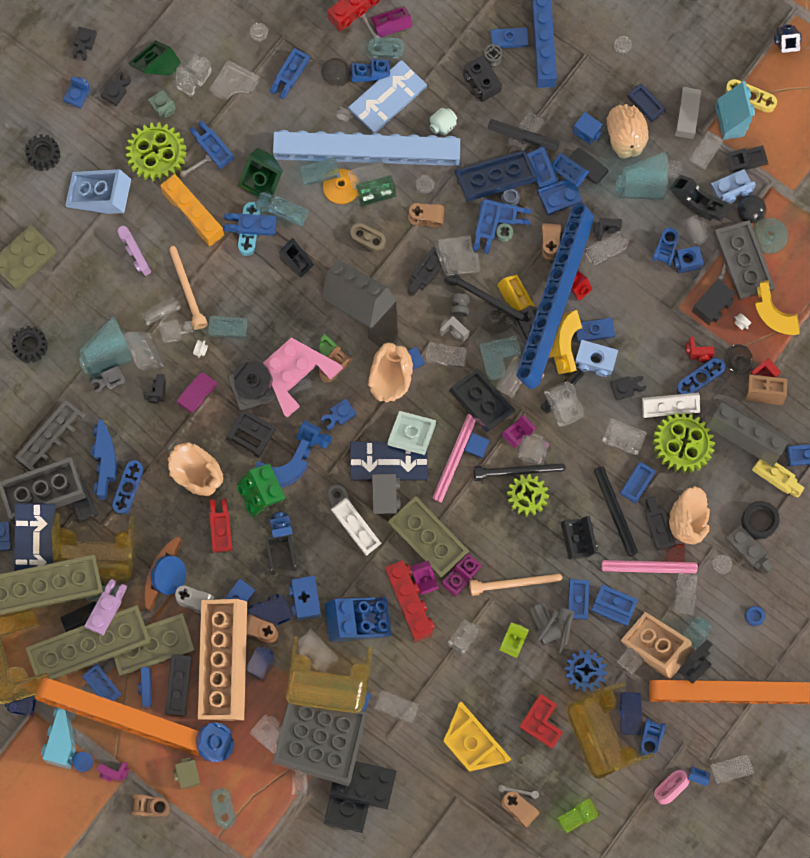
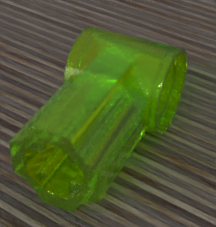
[558,798,600,833]

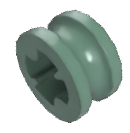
[496,223,513,242]

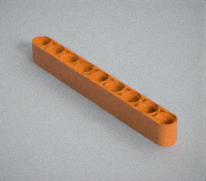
[35,678,200,756]
[649,680,810,705]

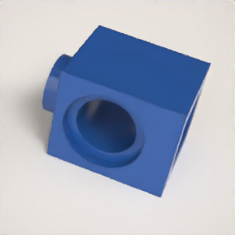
[572,112,603,145]
[673,246,703,274]

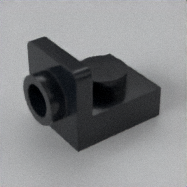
[594,218,622,241]
[143,374,166,404]

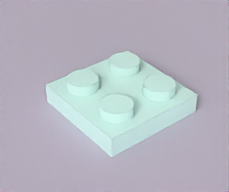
[388,411,436,455]

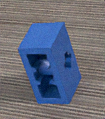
[288,576,321,621]

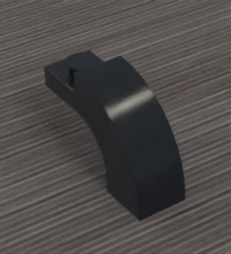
[669,175,732,221]

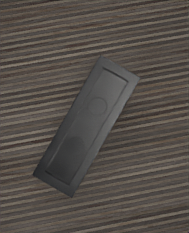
[165,654,192,716]

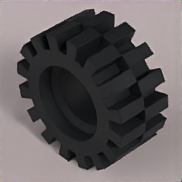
[25,134,61,171]
[11,326,48,363]

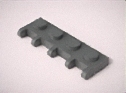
[15,400,86,471]

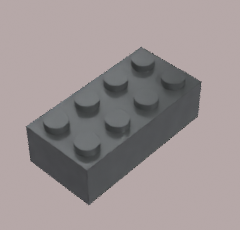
[0,457,87,523]

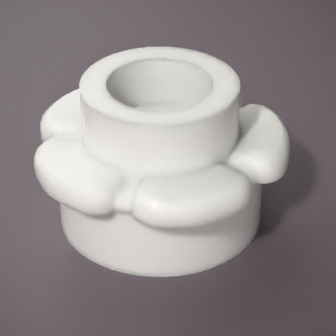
[734,313,751,330]
[193,340,208,358]

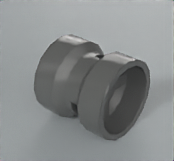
[484,44,502,68]
[450,294,470,317]

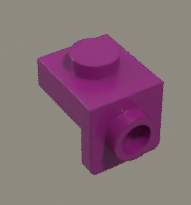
[502,415,536,449]
[411,560,439,595]
[97,761,130,783]

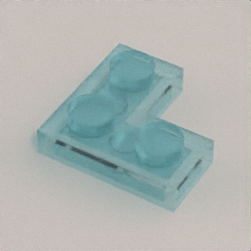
[479,336,521,382]

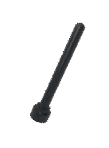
[444,269,526,321]
[473,464,566,482]

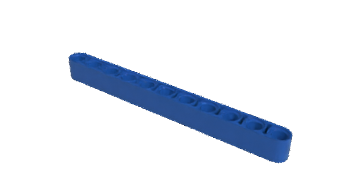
[516,202,594,389]

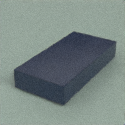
[627,84,666,123]

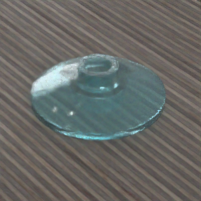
[753,218,788,254]

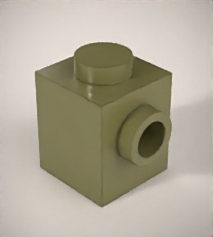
[173,758,201,790]

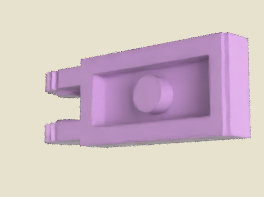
[117,225,151,276]
[85,579,127,636]

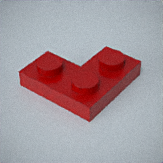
[519,694,563,749]

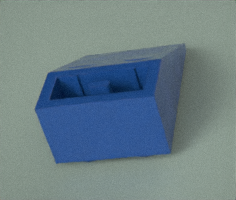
[324,597,392,642]

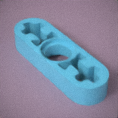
[238,202,261,256]

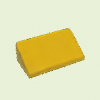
[497,274,534,311]

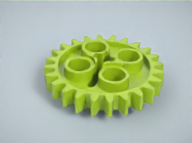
[126,122,186,182]
[652,412,715,474]

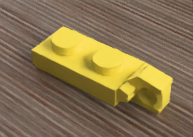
[752,459,804,498]

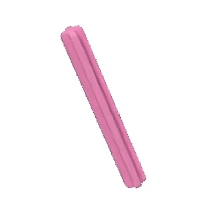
[433,414,476,502]
[601,560,698,574]

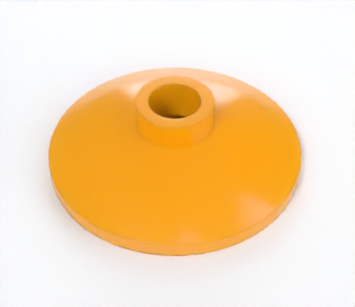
[323,169,360,205]

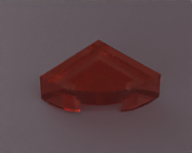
[665,543,685,562]

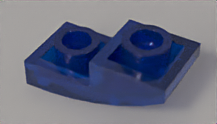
[619,692,642,735]

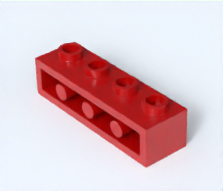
[327,0,380,32]
[385,560,435,643]

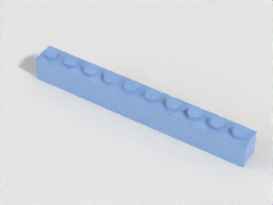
[273,130,460,166]

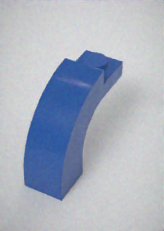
[254,439,311,488]

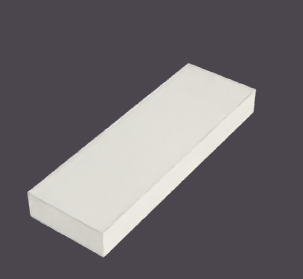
[642,393,700,418]
[330,498,381,556]

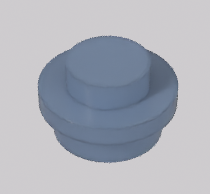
[501,189,520,205]

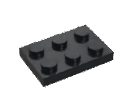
[449,368,515,433]
[329,761,397,810]

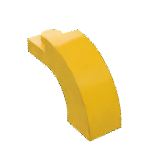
[755,280,800,335]
[549,310,582,374]

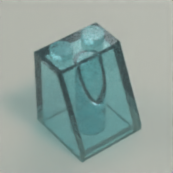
[615,152,668,200]
[78,316,133,378]

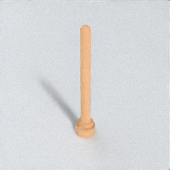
[169,246,208,330]
[469,574,562,596]

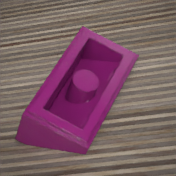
[371,6,412,38]

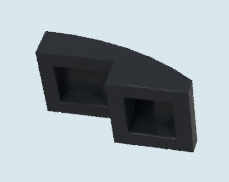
[727,145,768,171]
[569,148,609,185]

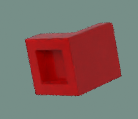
[750,358,781,378]

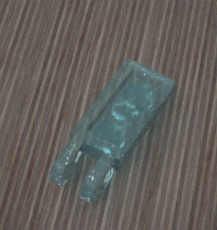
[255,192,309,227]

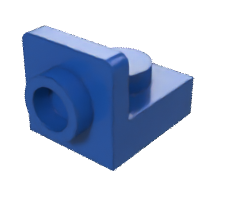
[63,76,90,109]

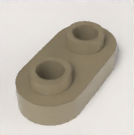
[350,223,386,252]

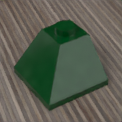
[128,40,182,76]
[237,148,283,203]

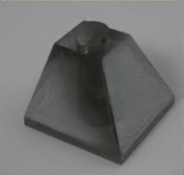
[368,302,398,348]

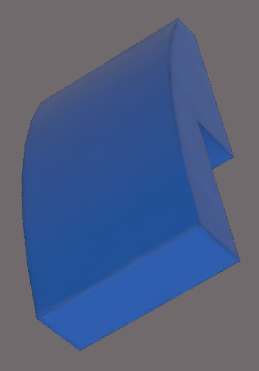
[350,59,390,82]
[269,511,293,538]

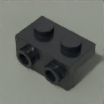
[561,516,598,560]

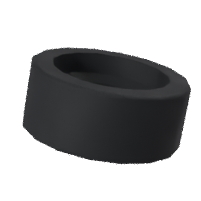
[741,501,780,539]

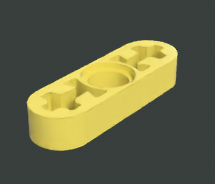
[725,79,777,113]

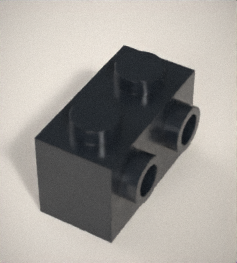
[462,55,502,102]
[691,279,735,325]

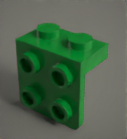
[237,464,285,517]

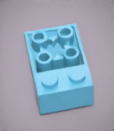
[715,81,755,140]
[41,707,76,770]

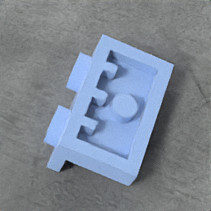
[710,169,756,203]

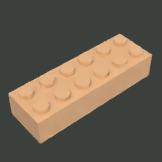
[198,599,247,721]

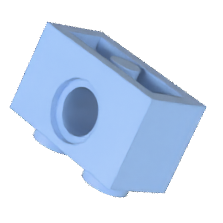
[575,340,618,377]

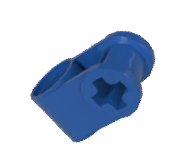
[652,228,679,266]
[639,718,666,758]

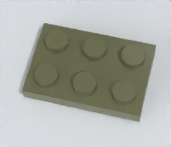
[0,225,57,290]

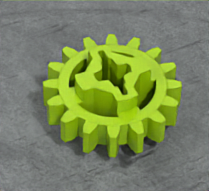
[507,474,549,517]

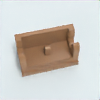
[745,375,787,405]

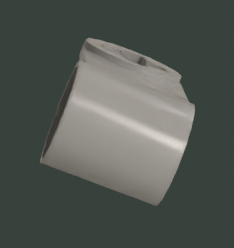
[175,586,214,614]

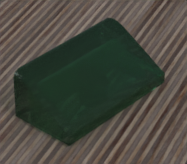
[356,175,396,207]

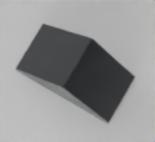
[279,238,314,277]

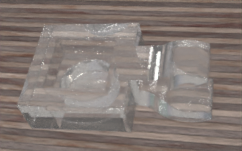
[159,320,194,343]

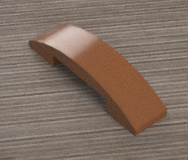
[145,537,182,612]

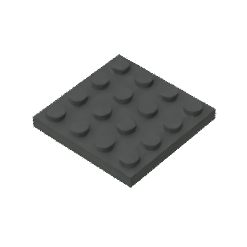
[272,690,367,786]

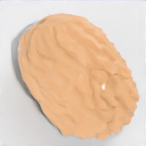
[606,104,648,159]
[368,342,413,402]
[168,443,223,496]
[669,486,710,544]

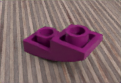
[177,372,217,414]
[441,554,482,597]

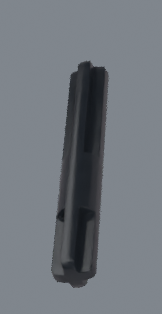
[488,119,560,151]

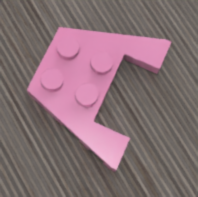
[263,338,343,418]

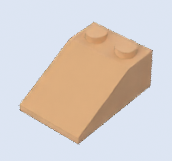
[621,612,694,680]

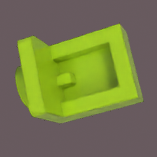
[499,623,529,658]

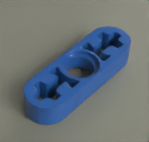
[677,358,725,394]
[112,460,144,515]

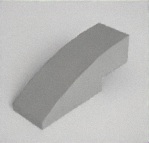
[675,87,701,139]

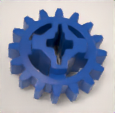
[564,650,607,693]

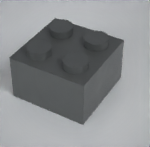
[372,474,400,514]

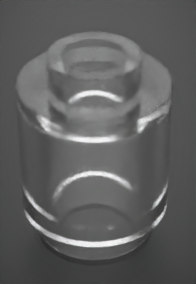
[685,216,709,245]

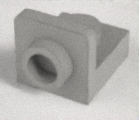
[439,317,469,342]

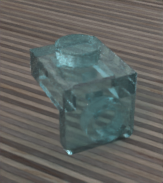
[682,617,712,650]

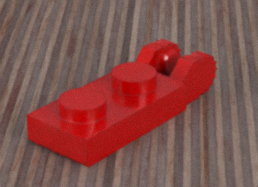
[210,498,232,553]

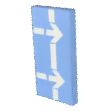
[348,60,427,133]

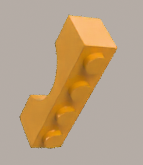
[160,174,224,247]

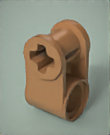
[408,203,444,228]
[541,223,561,261]
[319,346,353,383]
[246,614,278,643]
[501,792,539,828]
[131,794,171,817]

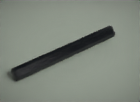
[594,466,638,557]

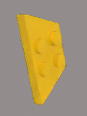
[443,702,511,772]

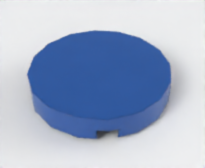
[151,555,186,595]
[196,722,234,763]

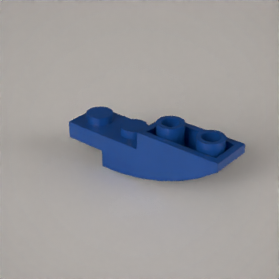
[91,419,117,500]

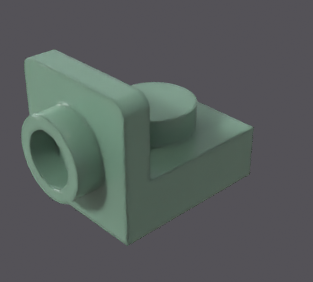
[148,90,176,119]

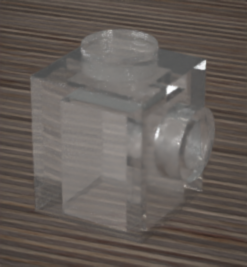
[184,54,211,86]
[517,434,549,465]

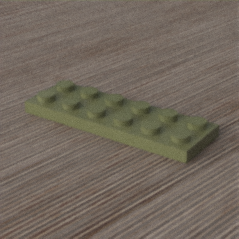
[0,555,103,616]
[25,605,151,685]

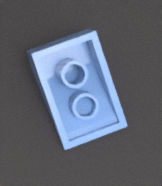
[65,169,131,214]

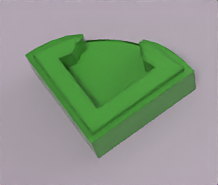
[319,333,337,357]

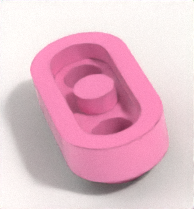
[654,770,690,804]

